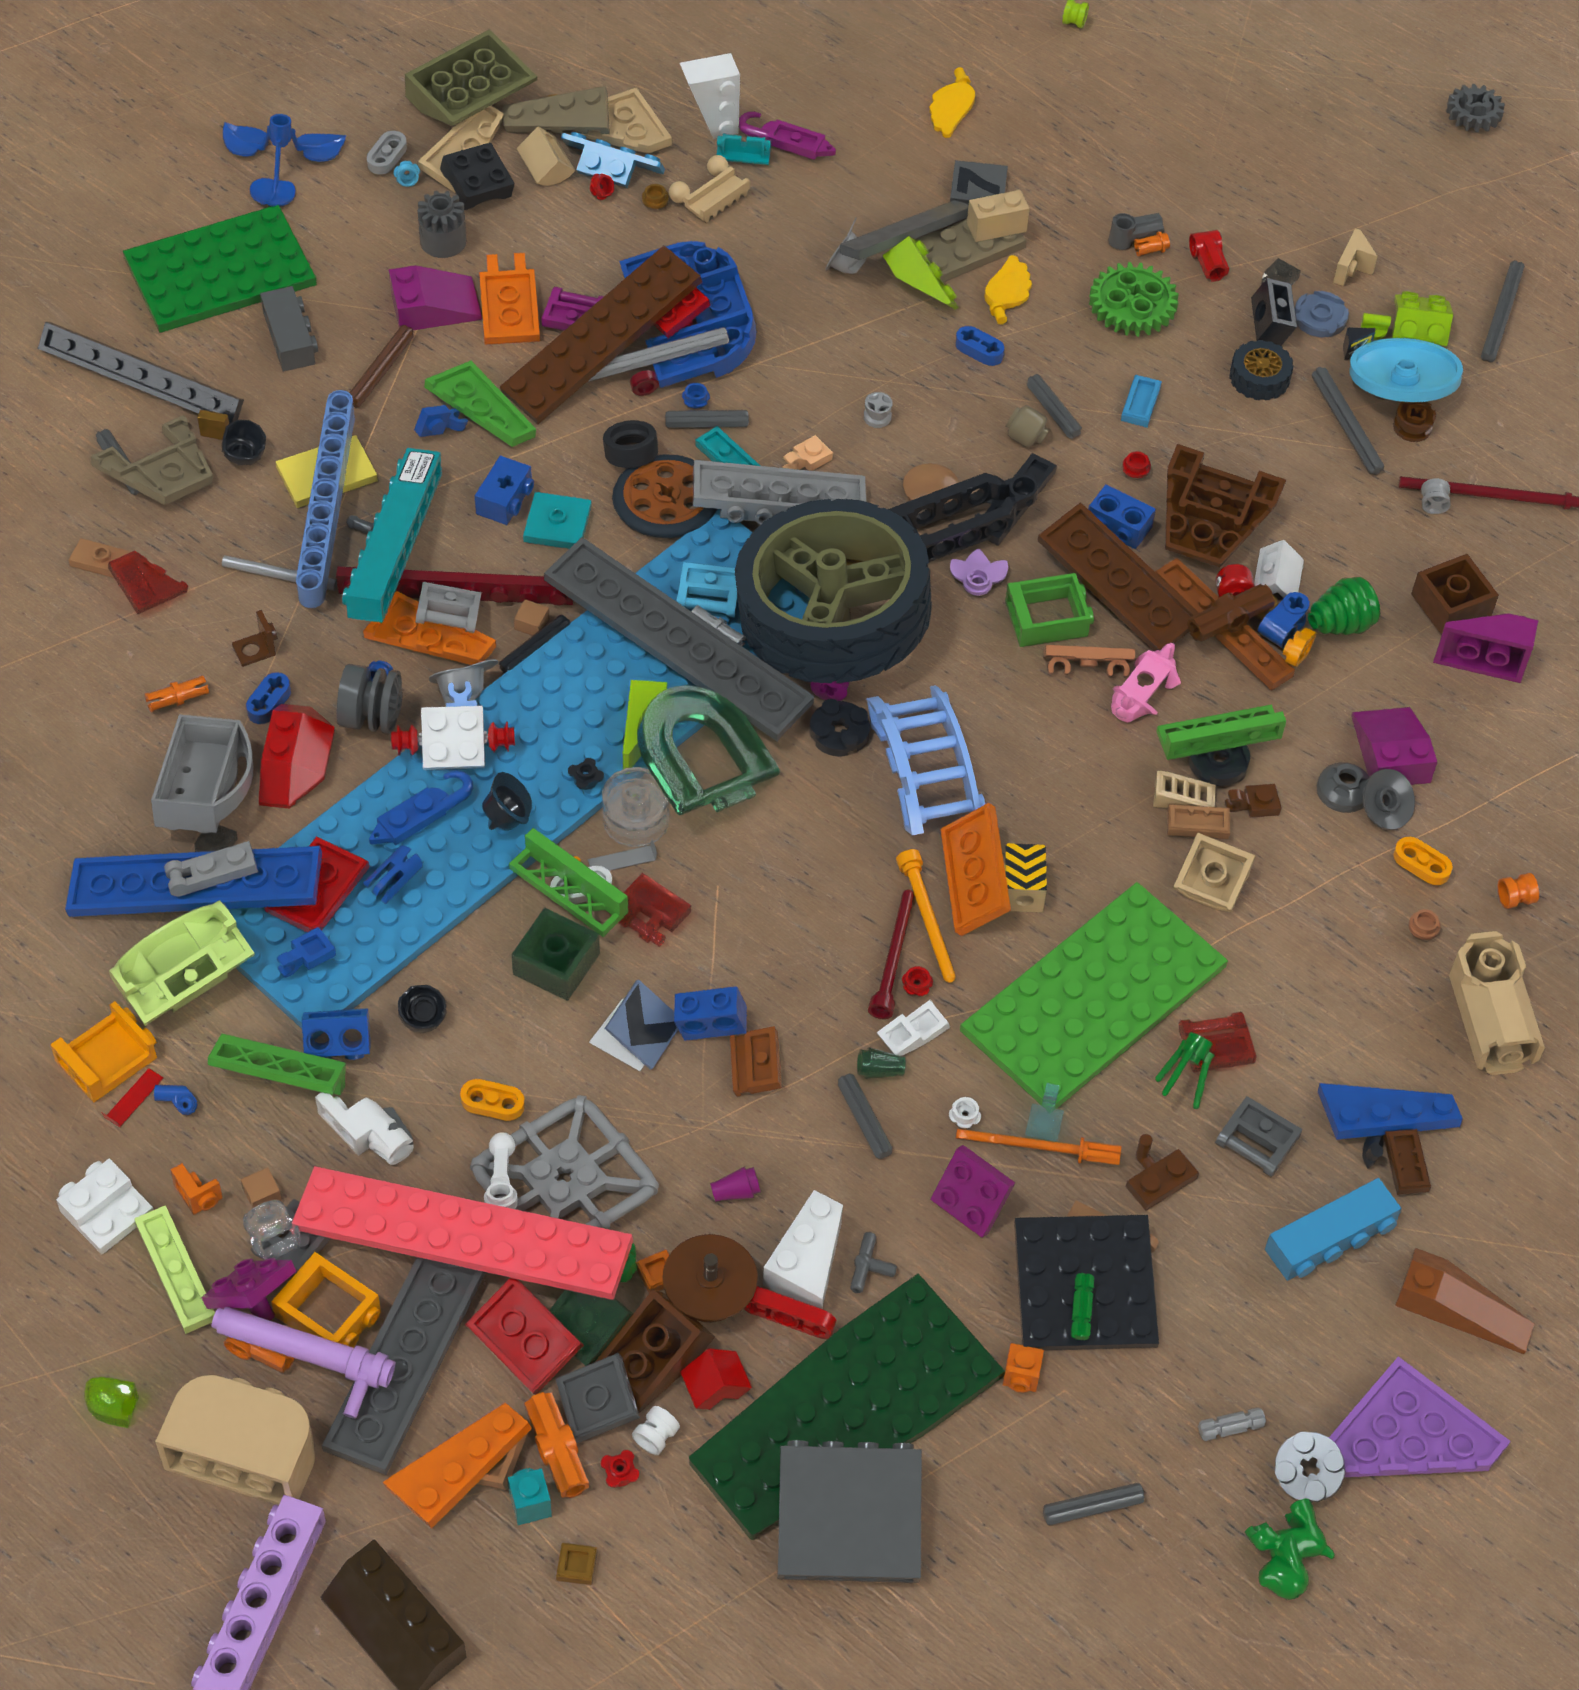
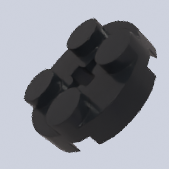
[809,699,870,757]
[1188,745,1250,786]

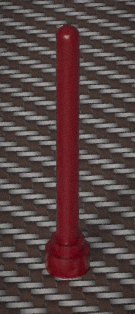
[868,889,914,1019]

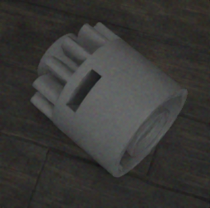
[417,191,467,258]

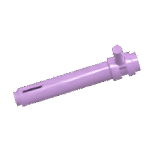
[211,1307,396,1419]

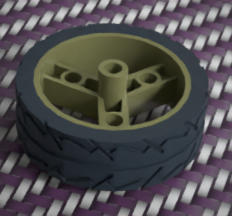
[735,499,932,683]

